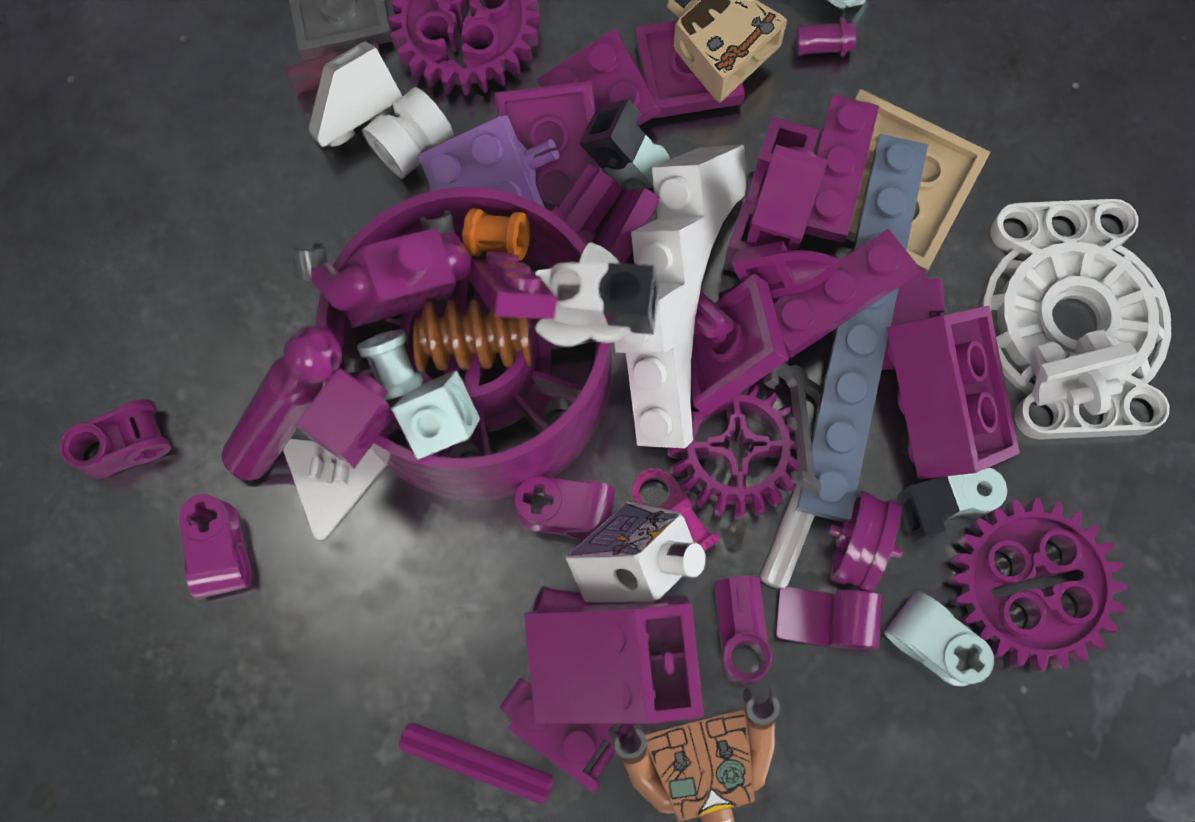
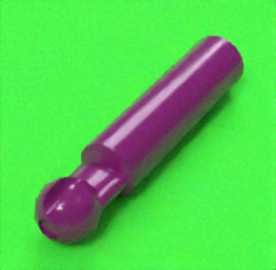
[221,326,342,480]

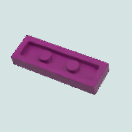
[804,94,879,243]
[774,229,919,358]
[469,252,557,319]

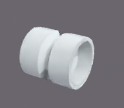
[362,87,454,179]

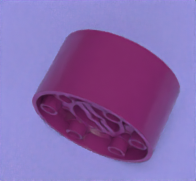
[315,187,612,501]

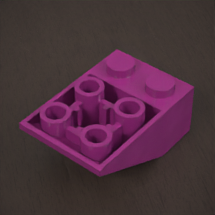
[524,595,704,724]

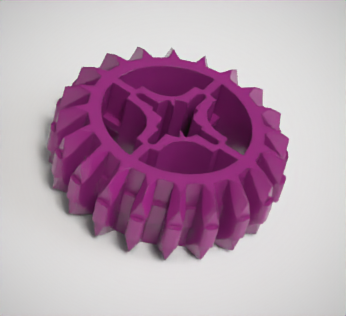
[667,383,799,519]

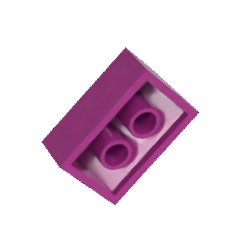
[887,305,1020,479]

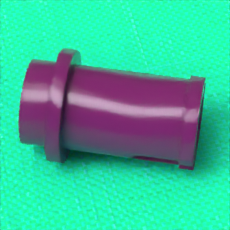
[796,18,856,57]

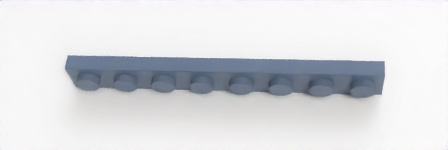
[796,134,928,522]

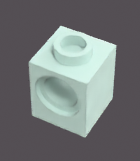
[392,370,480,459]

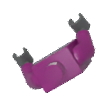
[292,210,471,328]

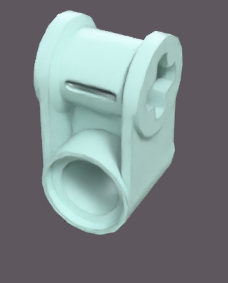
[884,591,994,686]

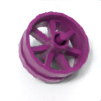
[828,490,903,592]

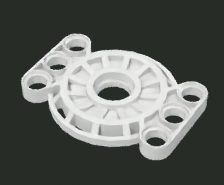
[980,199,1171,439]

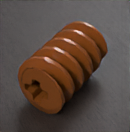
[413,298,531,372]

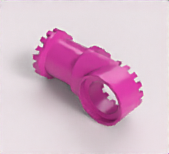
[631,468,721,552]

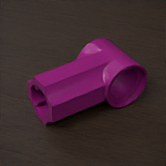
[551,164,623,246]
[714,576,772,687]

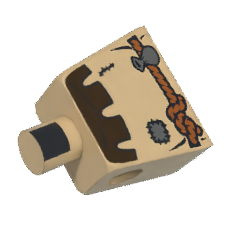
[667,0,787,103]

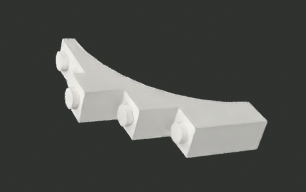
[614,145,748,448]

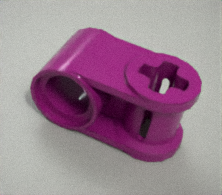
[59,399,171,479]
[514,476,615,540]
[178,494,252,600]

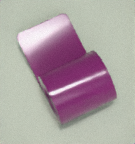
[776,586,883,651]

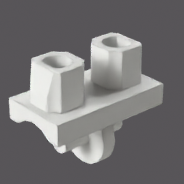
[1030,329,1137,415]

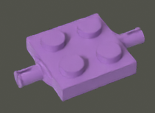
[418,115,559,208]

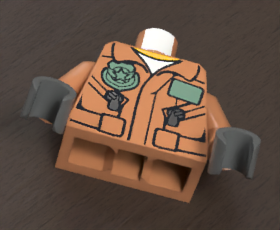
[608,686,780,822]

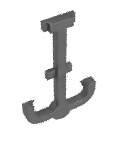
[764,363,822,495]

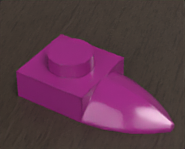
[732,241,841,299]

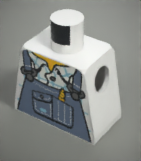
[566,502,705,603]

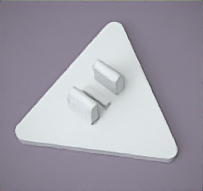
[283,439,386,541]

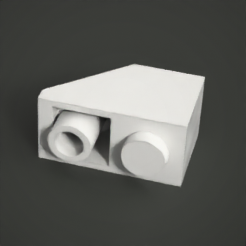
[308,41,403,147]

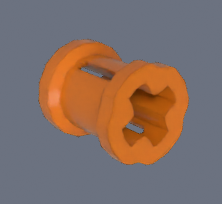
[462,208,530,261]

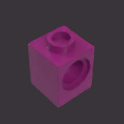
[296,368,395,469]

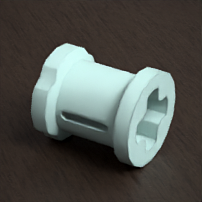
[357,329,423,400]

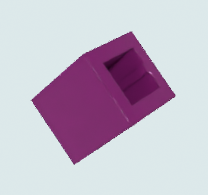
[746,145,828,250]

